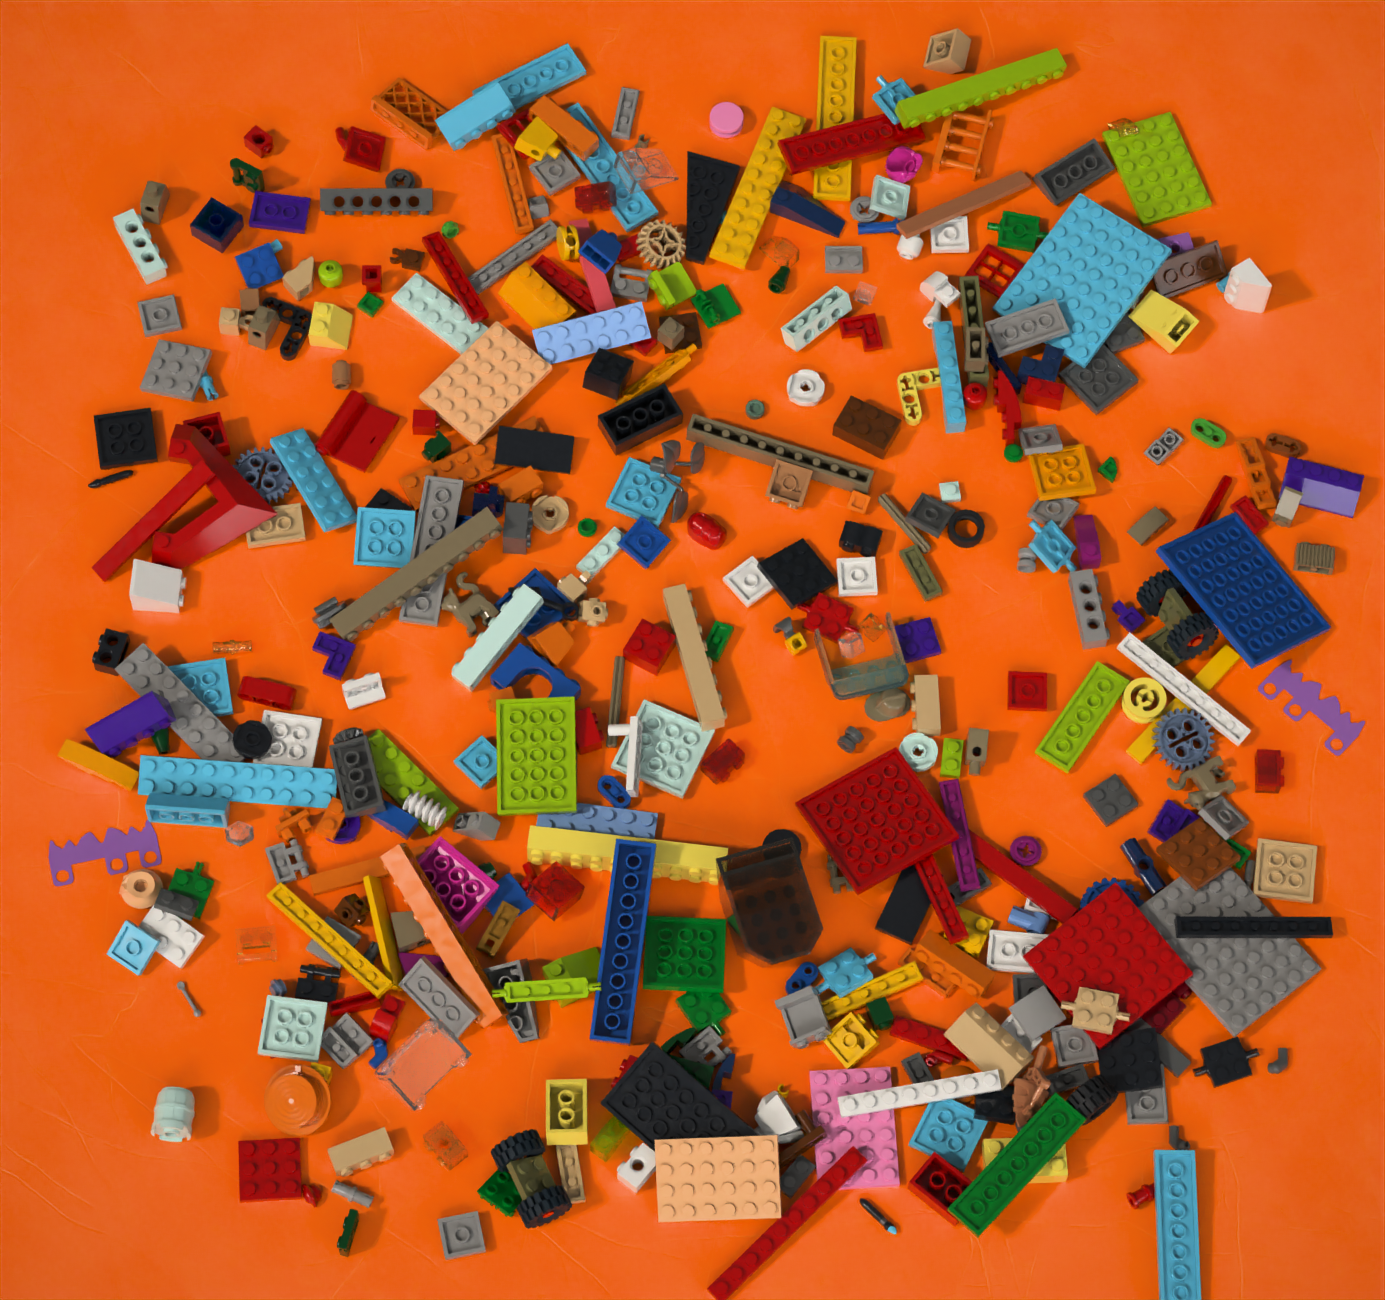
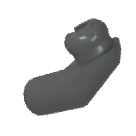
[1267,1048,1288,1074]
[1169,1125,1190,1150]

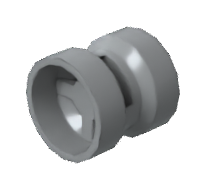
[1017,547,1037,573]

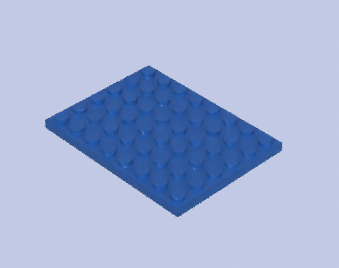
[1155,512,1331,669]

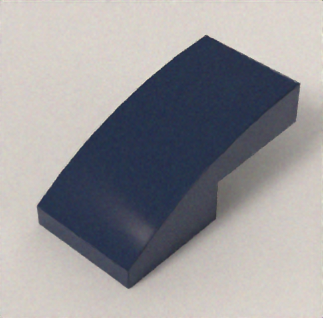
[712,1053,735,1090]

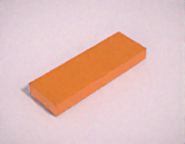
[897,947,956,999]

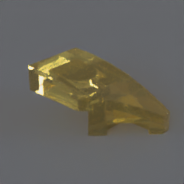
[1107,118,1139,137]

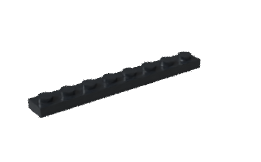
[1174,916,1333,938]

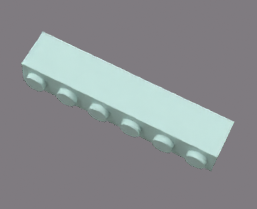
[451,584,544,692]

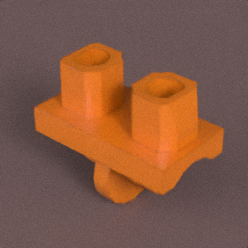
[275,808,312,843]

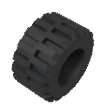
[1066,1074,1118,1126]

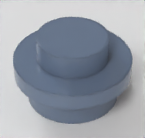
[269,979,287,997]

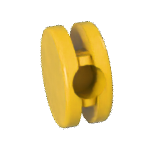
[556,225,580,261]

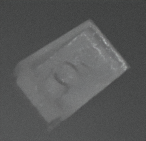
[613,148,679,194]

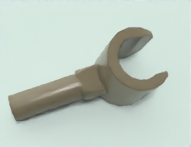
[626,134,649,157]

